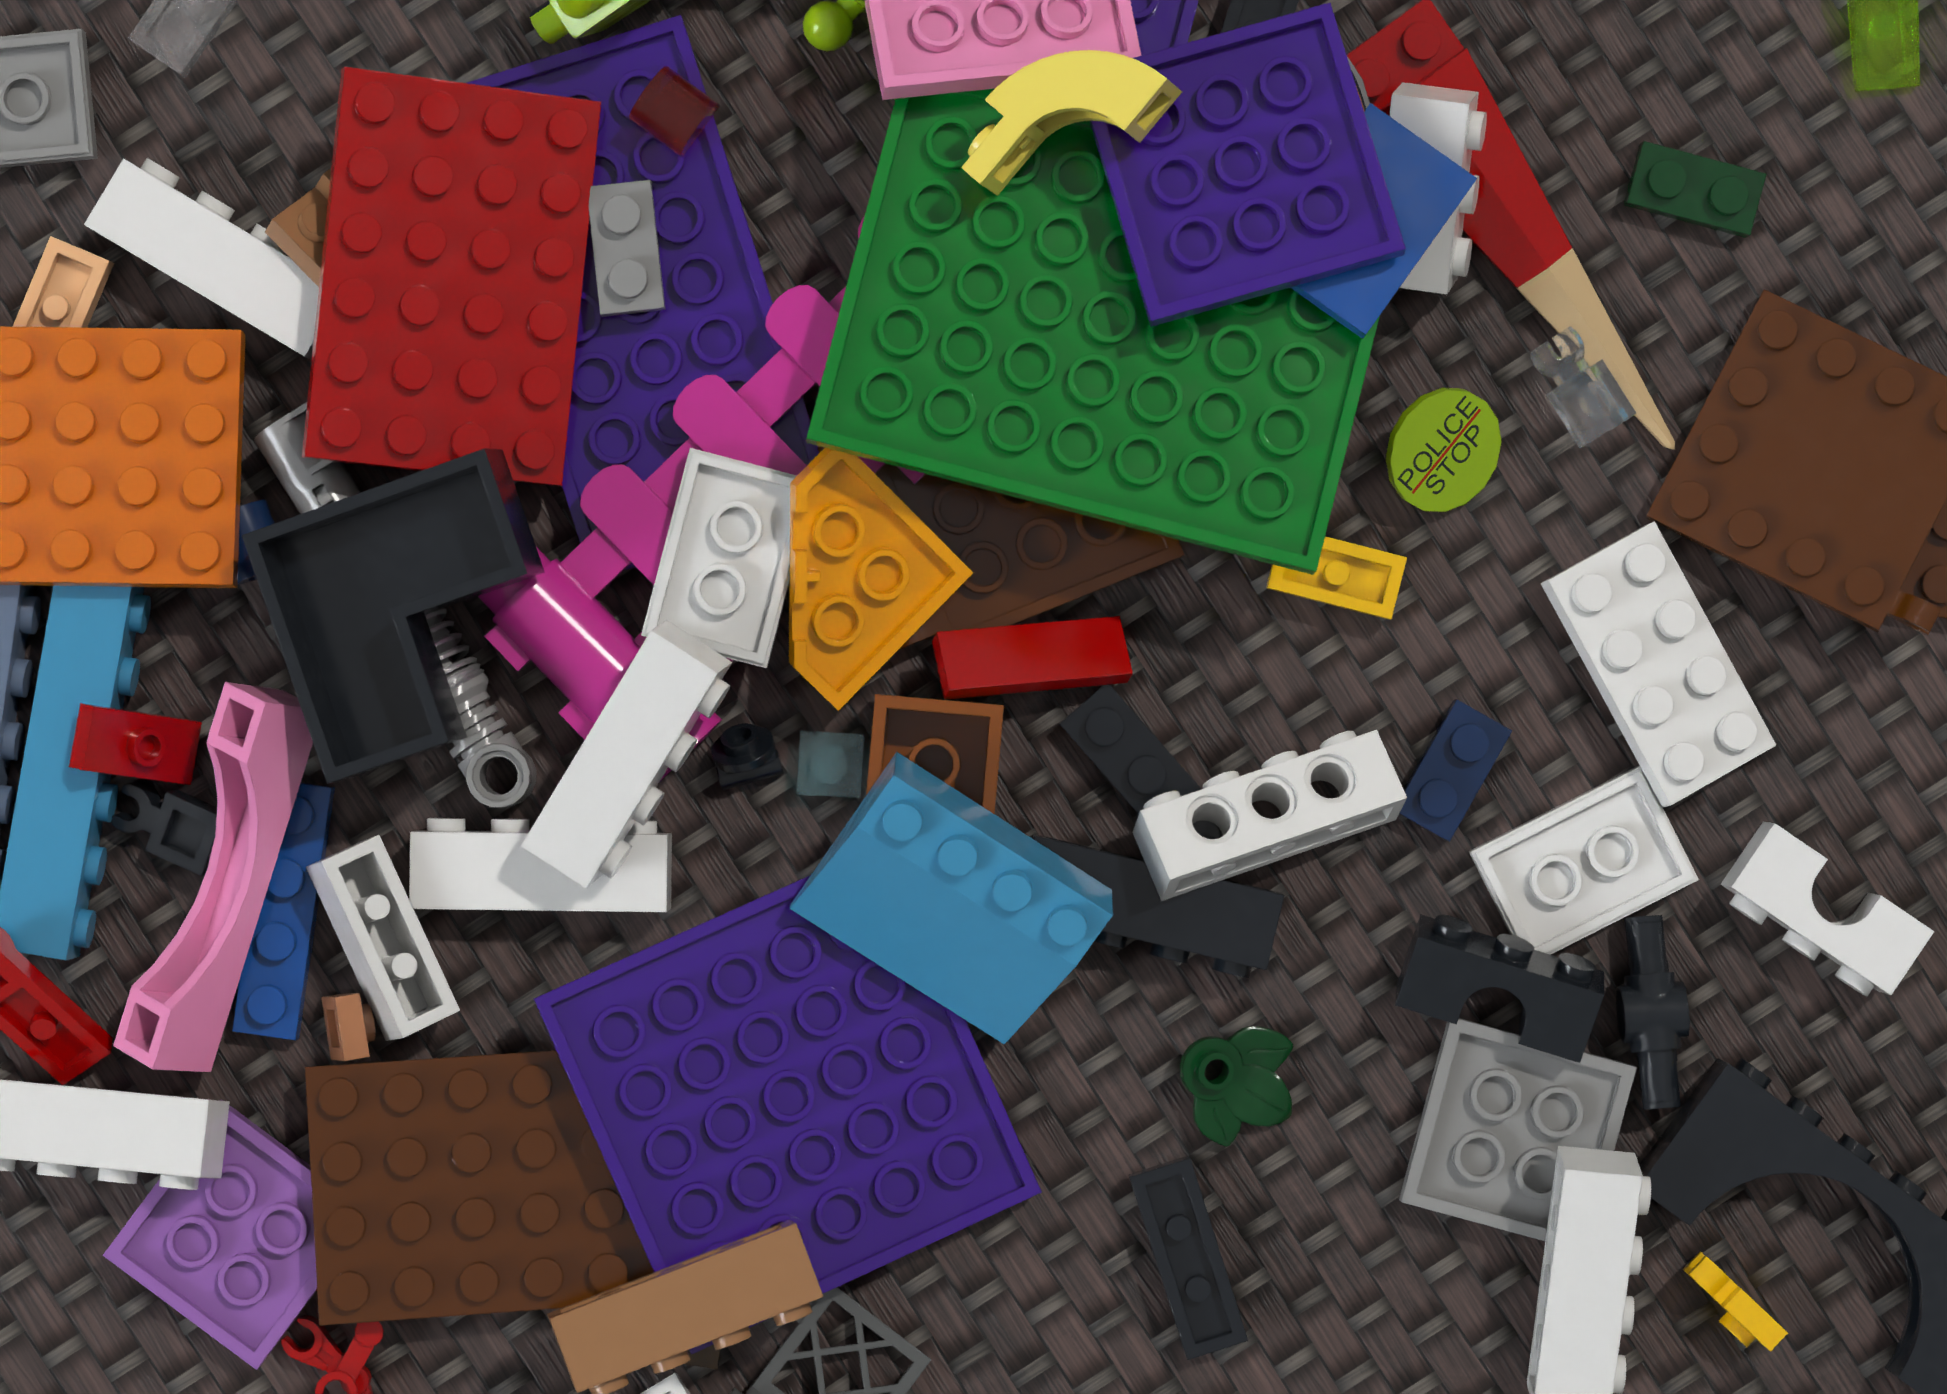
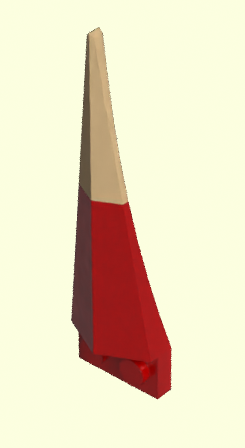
[1346,0,1675,450]

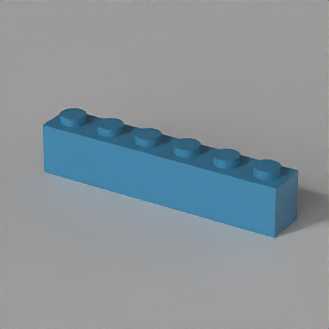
[0,586,151,960]

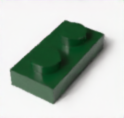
[1623,141,1767,238]

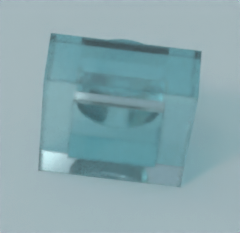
[797,731,865,798]

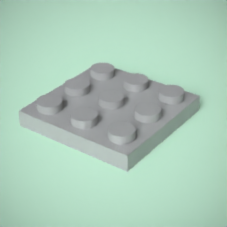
[1399,1018,1637,1241]

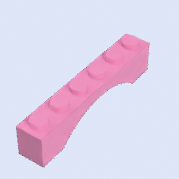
[113,682,313,1072]

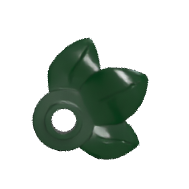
[1180,1026,1293,1147]

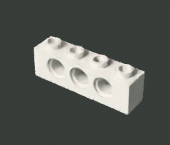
[1132,730,1407,901]

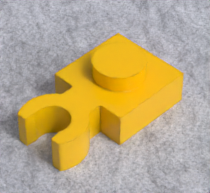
[1682,1251,1788,1352]

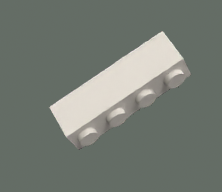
[84,158,319,360]
[521,620,732,888]
[409,818,672,912]
[0,1079,230,1190]
[1527,1146,1651,1394]

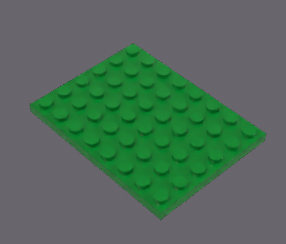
[806,89,1380,575]

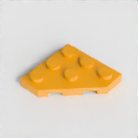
[789,448,973,711]

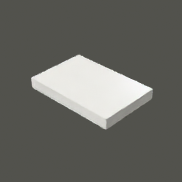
[641,448,797,668]
[1469,766,1699,955]

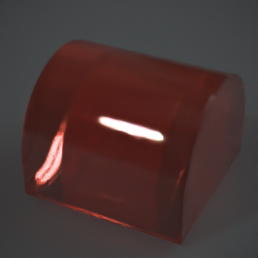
[629,66,720,157]

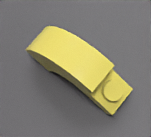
[961,50,1182,196]

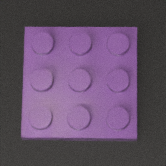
[103,1099,317,1370]

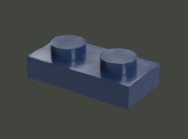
[1399,699,1512,842]

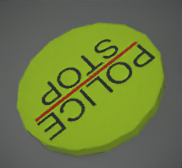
[1386,388,1501,512]

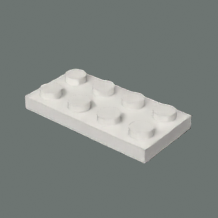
[1540,521,1776,807]

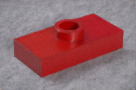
[69,703,202,785]

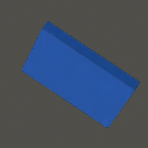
[1290,103,1477,339]

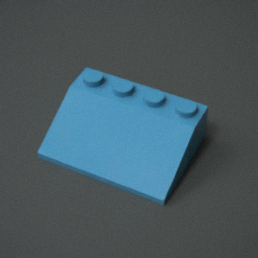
[790,752,1113,1044]

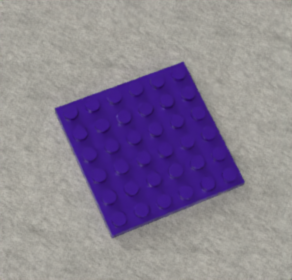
[533,875,1042,1355]

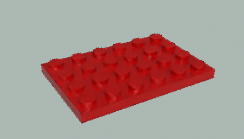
[302,67,601,486]

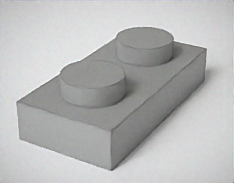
[588,180,666,317]

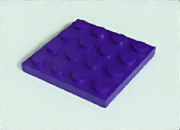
[1090,3,1406,327]

